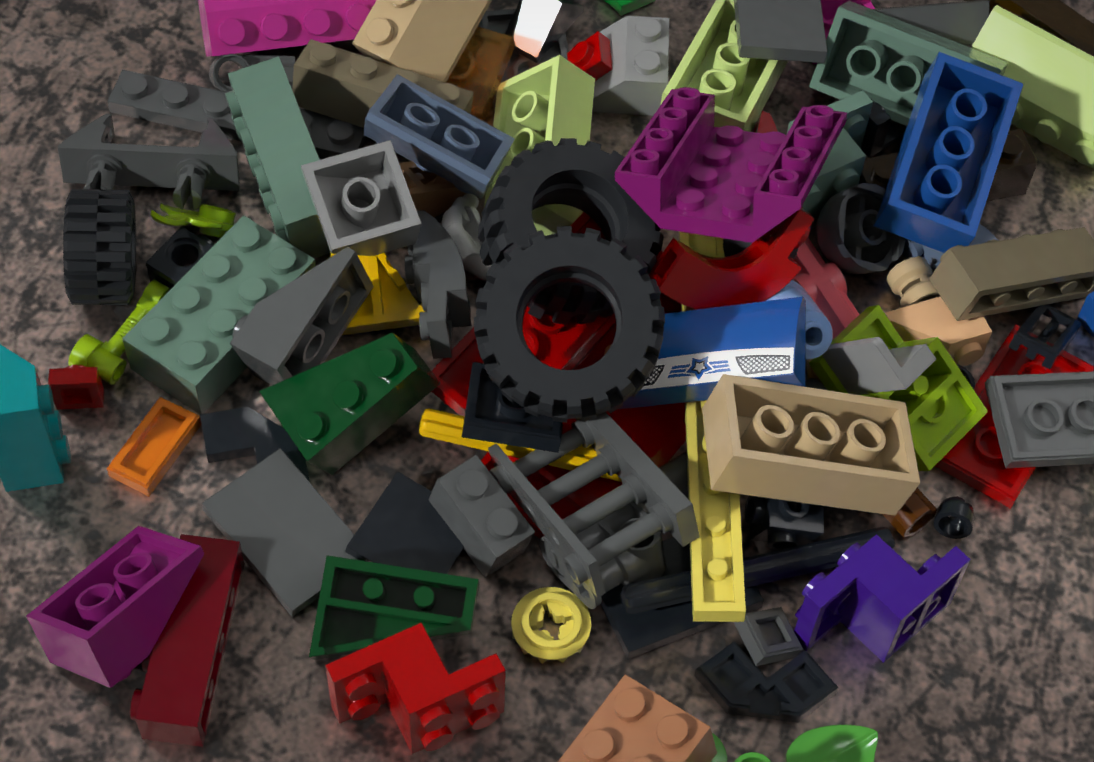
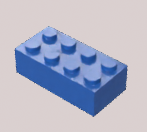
[874,52,1023,253]

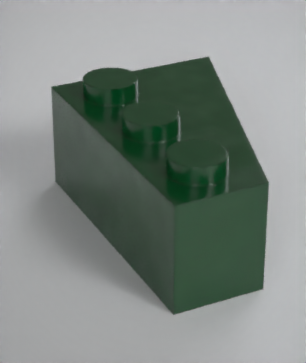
[259,333,441,475]
[309,555,479,660]

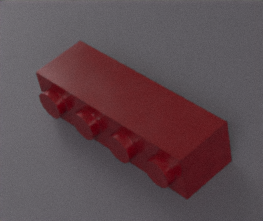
[130,534,245,747]

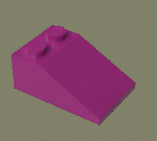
[26,526,204,688]

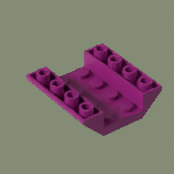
[615,87,847,243]

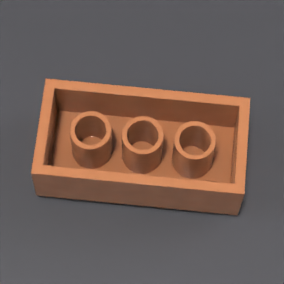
[558,674,717,762]

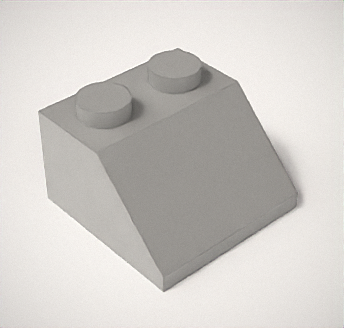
[584,16,669,116]
[301,140,421,256]

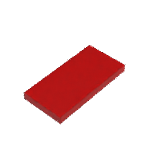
[935,324,1094,509]

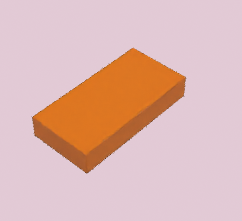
[106,397,202,497]

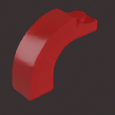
[649,207,814,310]

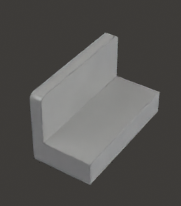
[822,337,936,395]

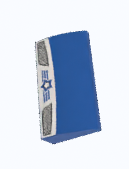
[613,296,806,409]

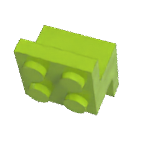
[809,305,988,472]

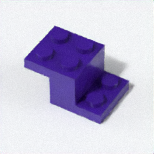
[794,534,971,663]

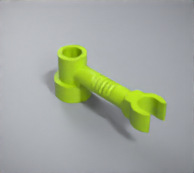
[68,280,170,385]

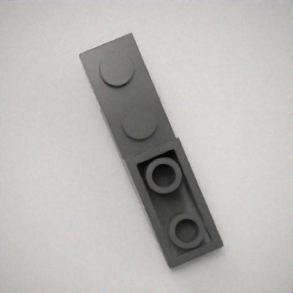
[405,210,472,359]

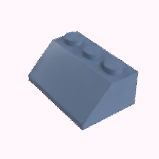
[364,74,515,199]

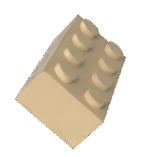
[702,374,920,516]

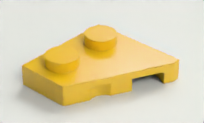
[330,251,425,335]

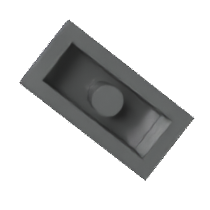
[428,455,535,578]

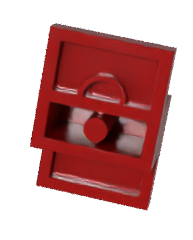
[325,622,506,754]

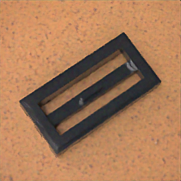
[1008,304,1082,369]

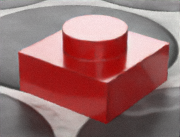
[567,31,612,81]
[48,365,104,410]

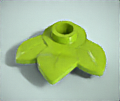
[150,203,236,238]

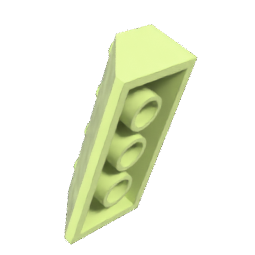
[971,5,1094,169]
[484,55,595,236]

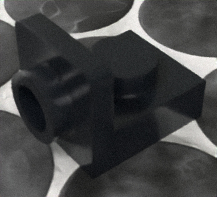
[861,90,901,158]

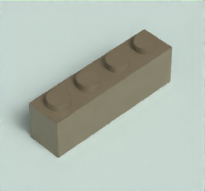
[292,39,474,128]
[929,227,1094,321]

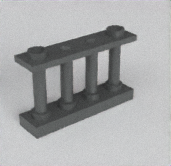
[488,412,700,598]

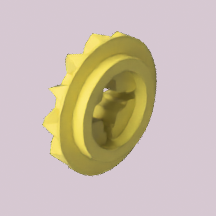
[511,587,591,664]

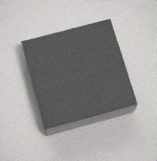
[734,607,803,666]

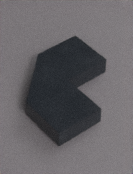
[200,407,310,482]
[695,641,839,723]

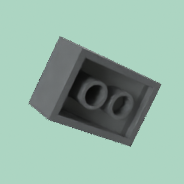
[230,247,374,385]

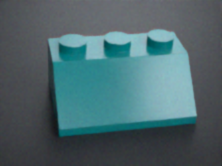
[0,344,71,492]

